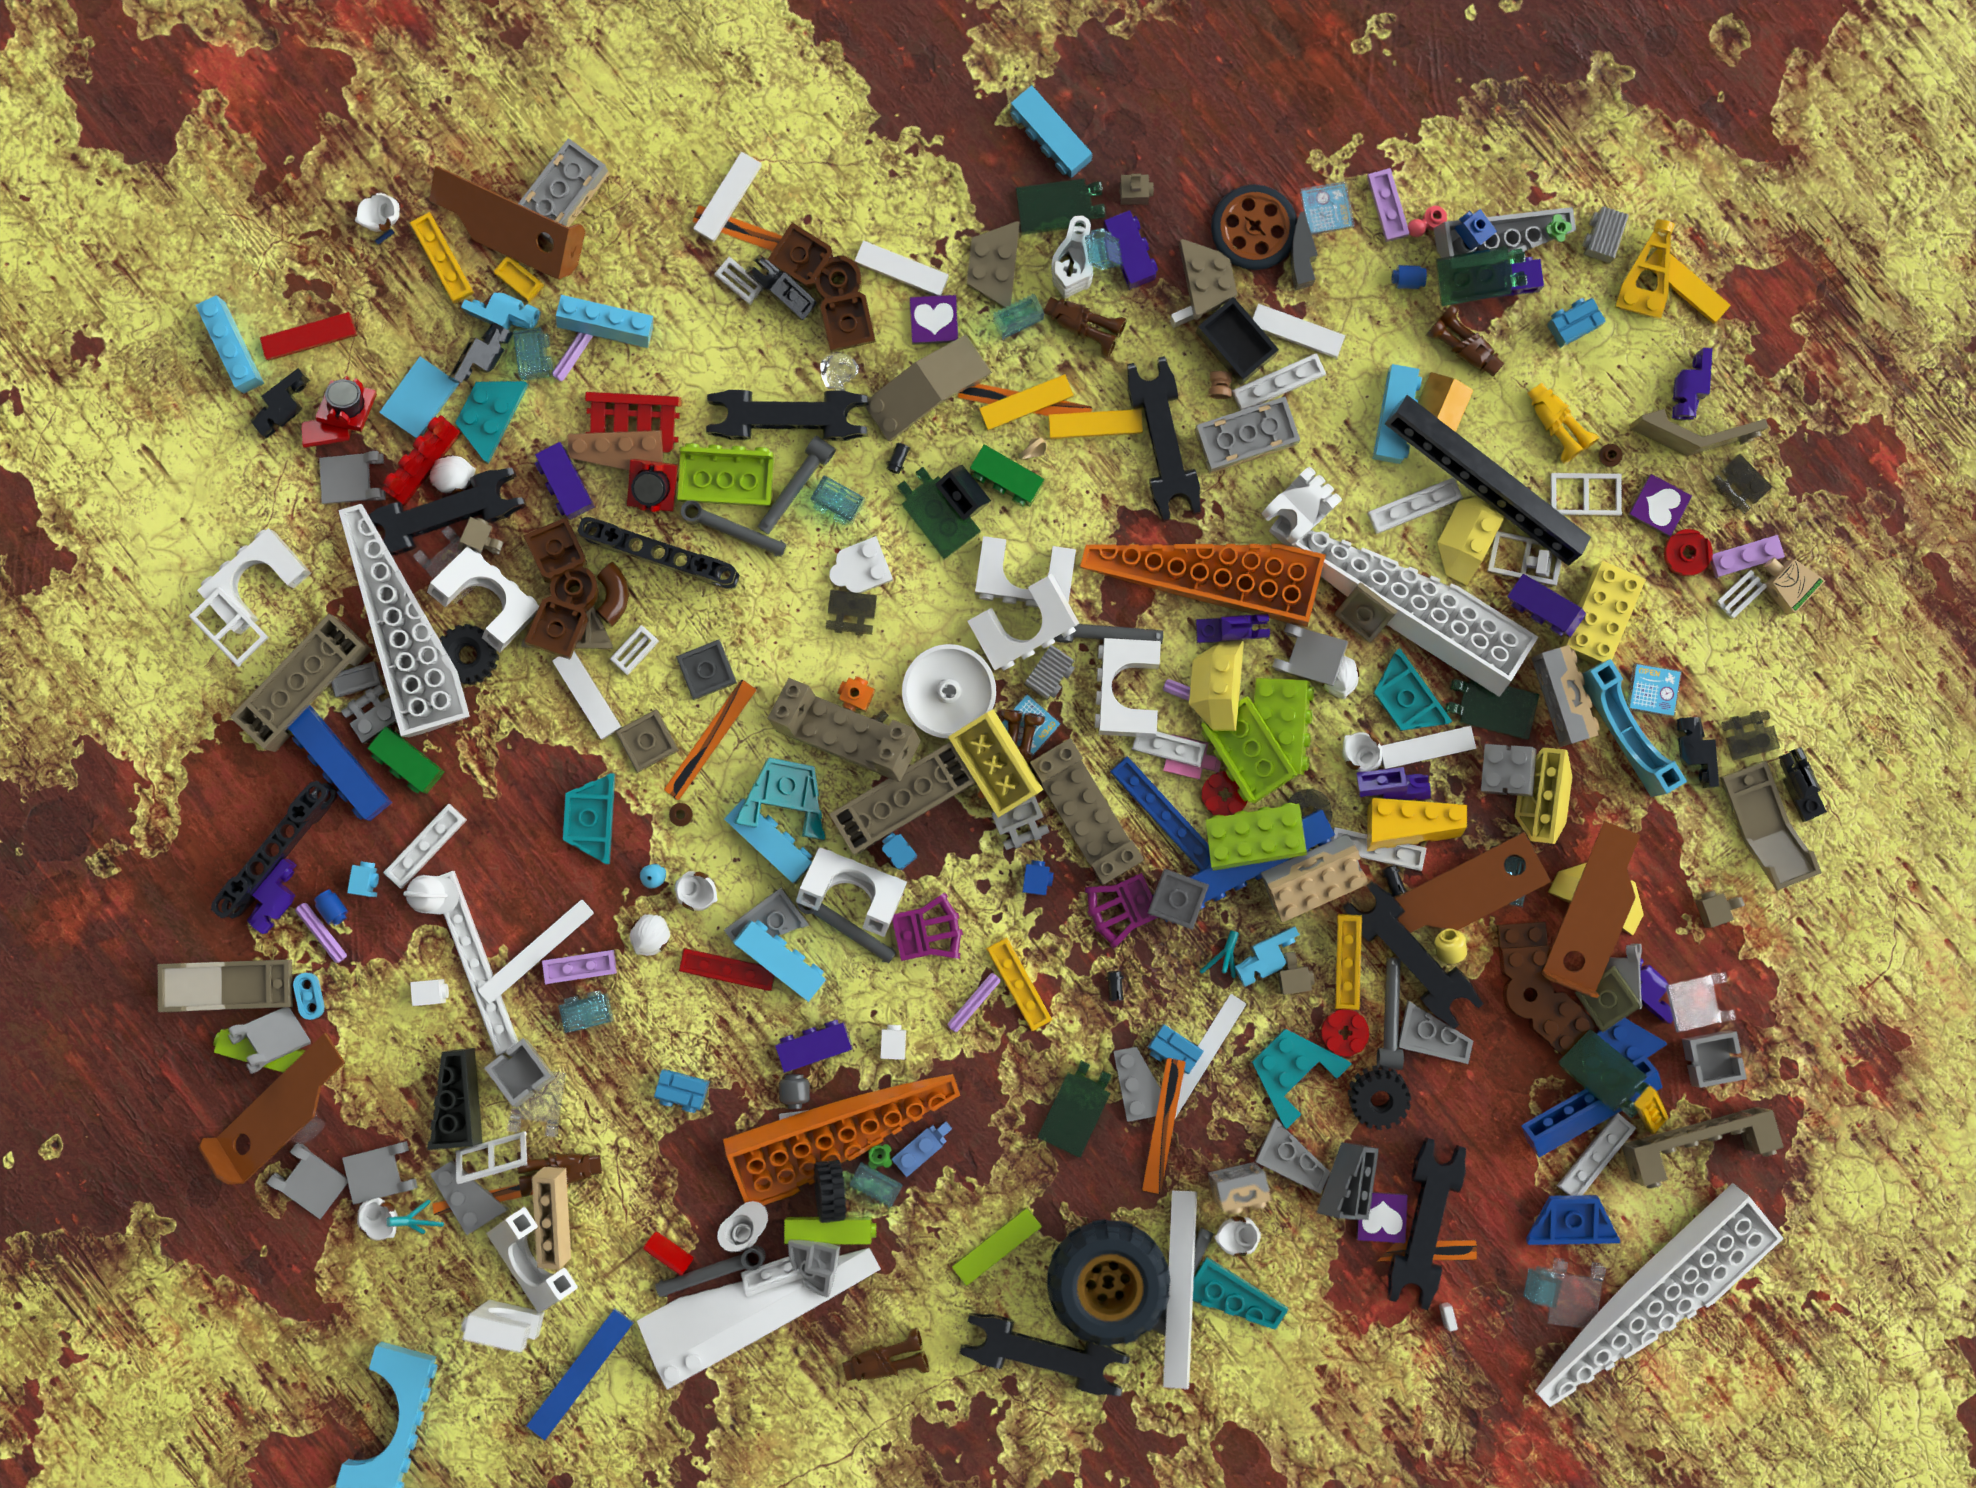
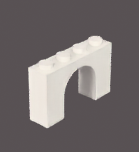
[197,528,311,635]
[975,536,1076,607]
[427,546,539,653]
[967,574,1079,671]
[1095,638,1161,738]
[796,847,907,937]
[486,1207,578,1314]
[461,1299,545,1353]

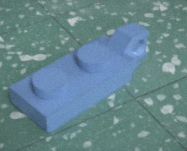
[892,1121,952,1177]

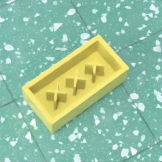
[1561,561,1646,665]
[948,709,1043,818]

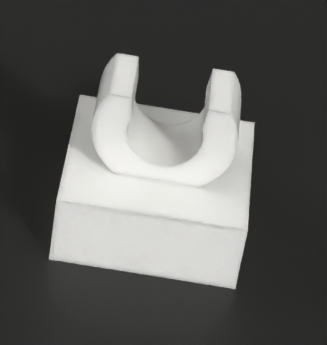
[1526,550,1552,577]

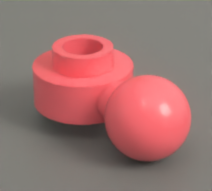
[1408,206,1447,238]

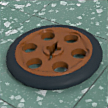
[1211,184,1297,270]

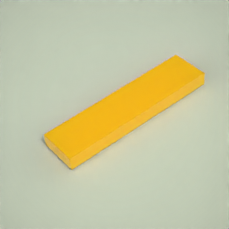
[410,212,474,304]
[1646,248,1731,324]
[979,374,1074,431]
[1048,409,1143,439]
[1335,914,1362,1010]
[986,937,1052,1031]
[1634,1086,1668,1134]

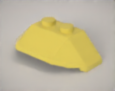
[1437,496,1504,586]
[1189,641,1244,731]
[1515,748,1572,844]
[1548,863,1644,935]

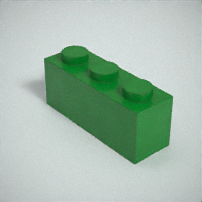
[970,444,1044,507]
[367,726,445,794]

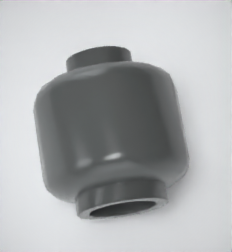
[779,1074,810,1109]

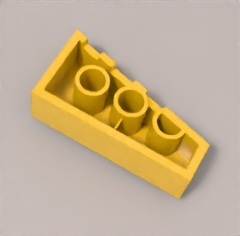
[1367,798,1467,852]

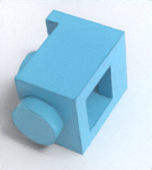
[347,861,379,897]

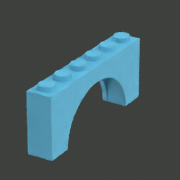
[1582,659,1687,797]
[335,1342,438,1488]

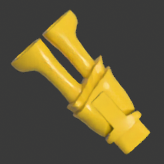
[1527,383,1600,464]

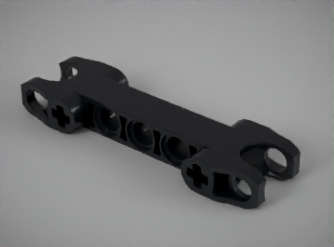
[1127,356,1201,522]
[706,390,869,441]
[368,468,527,555]
[577,517,740,590]
[211,781,337,919]
[1343,880,1484,1029]
[1387,1137,1466,1310]
[959,1313,1130,1396]

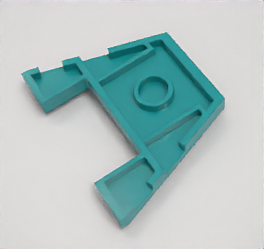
[734,758,825,840]
[1251,1028,1352,1129]

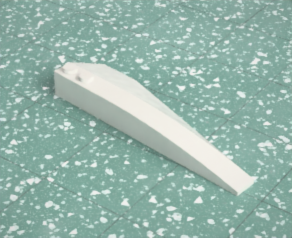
[338,504,470,738]
[637,1248,881,1389]

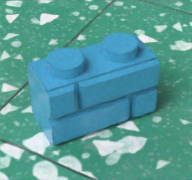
[1547,298,1605,348]
[882,833,918,870]
[1148,1024,1204,1074]
[654,1069,710,1113]

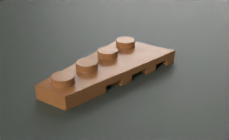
[567,430,664,472]

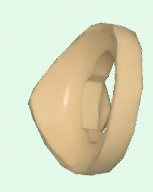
[1018,437,1047,459]

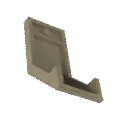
[865,335,992,441]
[1629,409,1769,456]
[1720,761,1822,890]
[158,959,293,1012]

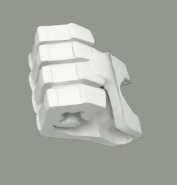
[1051,215,1093,299]
[1261,467,1342,546]

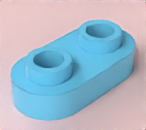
[293,973,325,1020]

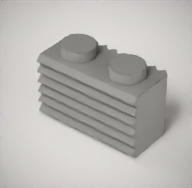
[1582,206,1629,263]
[1024,645,1075,700]

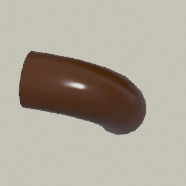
[596,562,629,627]

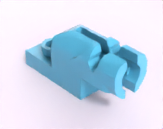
[461,292,541,330]
[1234,926,1299,987]

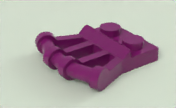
[1085,873,1158,950]
[892,892,963,961]

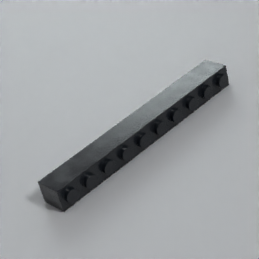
[1385,395,1591,566]

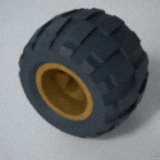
[1047,1219,1171,1347]

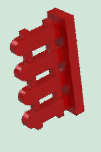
[585,392,682,453]
[382,415,462,505]

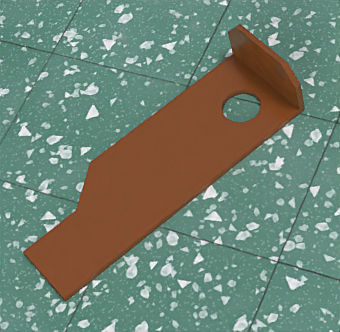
[429,166,586,280]
[1541,821,1641,998]
[1395,831,1551,933]
[198,1033,345,1185]

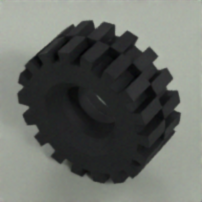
[439,624,499,685]
[1348,1065,1411,1130]
[814,1160,846,1223]

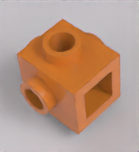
[837,676,875,712]

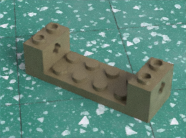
[230,614,373,752]
[767,678,921,782]
[1030,738,1144,885]
[829,742,977,856]
[1622,1107,1784,1189]

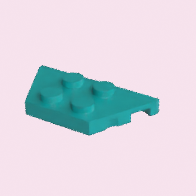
[455,381,529,464]
[1373,648,1452,731]
[563,773,615,864]

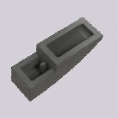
[1290,211,1318,291]

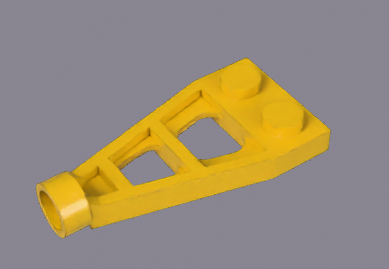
[1615,219,1675,319]

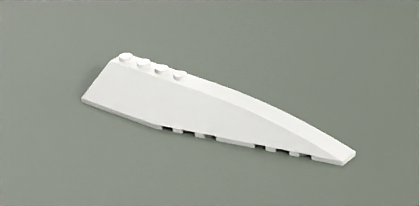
[1535,1183,1784,1407]

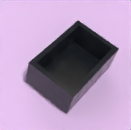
[1196,297,1279,386]

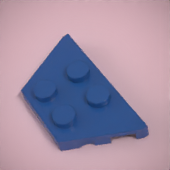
[1581,1018,1667,1088]
[1526,1195,1620,1245]

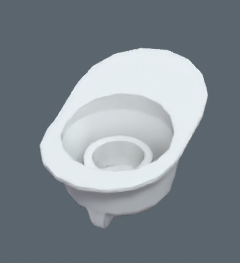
[403,875,460,914]
[718,1201,768,1252]

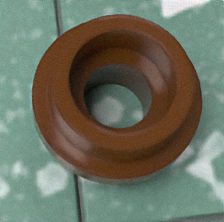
[1598,444,1623,467]
[669,803,693,826]

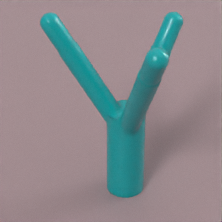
[1199,930,1239,978]
[386,1200,444,1234]

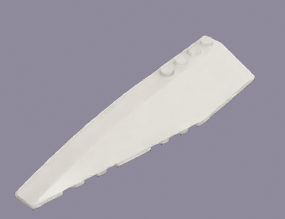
[1269,516,1538,697]

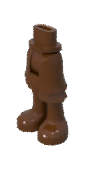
[1043,297,1127,358]
[1426,302,1504,377]
[1001,709,1045,766]
[517,1152,602,1197]
[842,1328,929,1382]

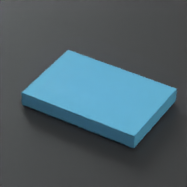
[379,356,459,439]

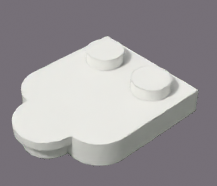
[829,536,893,594]

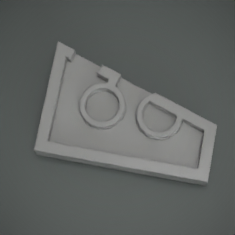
[724,887,809,949]
[1398,1001,1473,1064]
[1113,1046,1161,1122]
[1255,1119,1330,1194]
[430,1160,509,1235]

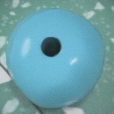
[640,864,666,889]

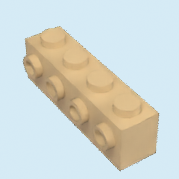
[532,1167,571,1270]

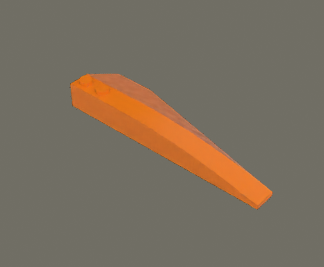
[1080,544,1326,627]
[723,1074,960,1206]

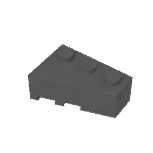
[1316,1142,1379,1220]

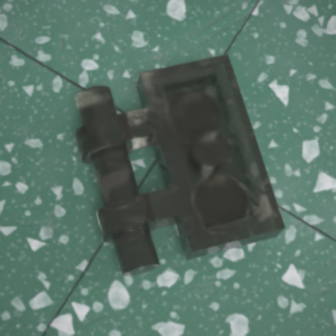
[1711,454,1773,514]
[826,590,877,636]
[1721,710,1780,761]

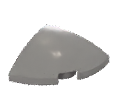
[788,1240,840,1298]

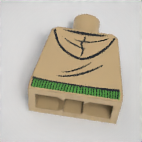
[1764,557,1825,615]

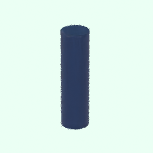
[374,229,395,245]

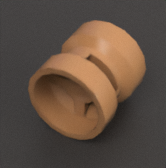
[1208,371,1233,399]

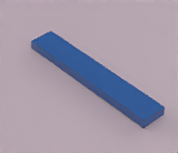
[1110,756,1211,870]
[526,1308,634,1440]

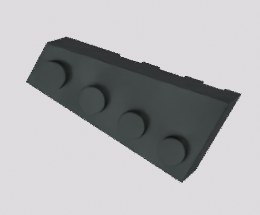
[427,1048,483,1150]

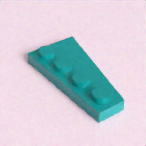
[1193,1256,1288,1330]

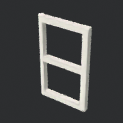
[1550,473,1622,516]
[1487,531,1562,586]
[189,587,269,667]
[455,1131,527,1184]

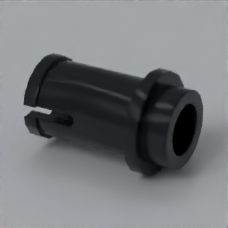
[886,443,910,474]
[1382,865,1406,897]
[1105,971,1124,1001]

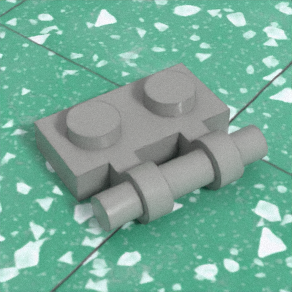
[341,684,397,744]
[991,796,1050,850]

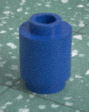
[1392,265,1427,289]
[314,889,348,926]

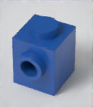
[1454,209,1497,250]
[1022,860,1054,896]

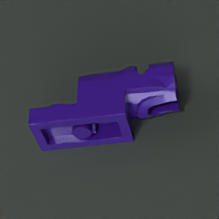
[1672,347,1713,420]
[1195,614,1270,644]
[1356,767,1431,801]
[247,859,297,934]
[1625,956,1676,1024]

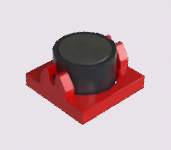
[315,376,377,432]
[627,459,678,512]

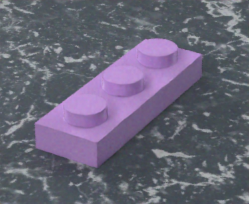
[1367,168,1410,242]
[1711,535,1785,578]
[542,950,617,984]

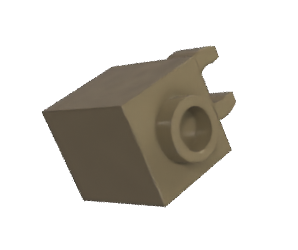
[1120,173,1153,205]
[457,517,504,555]
[1695,890,1745,928]
[1277,952,1315,995]

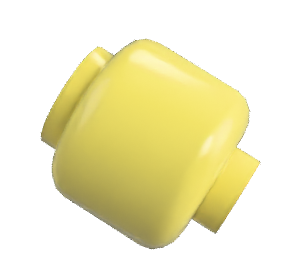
[1435,929,1467,964]

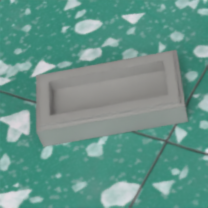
[331,662,382,698]

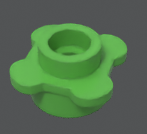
[1546,214,1572,242]
[868,1144,892,1169]

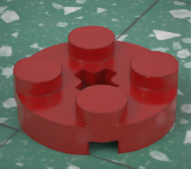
[1664,529,1713,576]
[1201,771,1248,816]
[1321,1009,1369,1057]

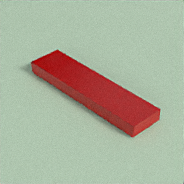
[260,312,357,361]
[679,948,775,991]

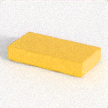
[493,256,544,303]

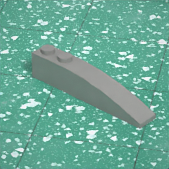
[1434,207,1576,269]

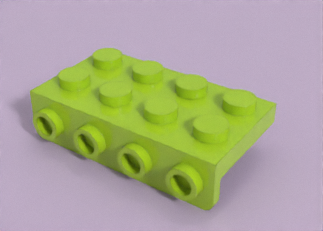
[677,443,774,507]
[1254,678,1314,776]
[1201,696,1297,804]
[1205,803,1307,871]

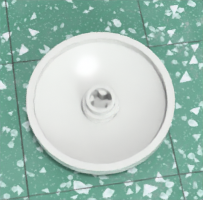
[902,644,996,738]

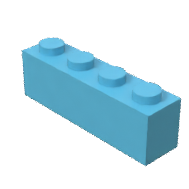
[1010,85,1092,178]
[195,295,264,394]
[556,295,653,348]
[1372,364,1422,464]
[724,798,813,884]
[733,920,826,1002]

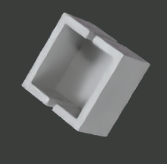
[1481,744,1537,797]
[1682,1030,1747,1088]
[484,1038,556,1107]

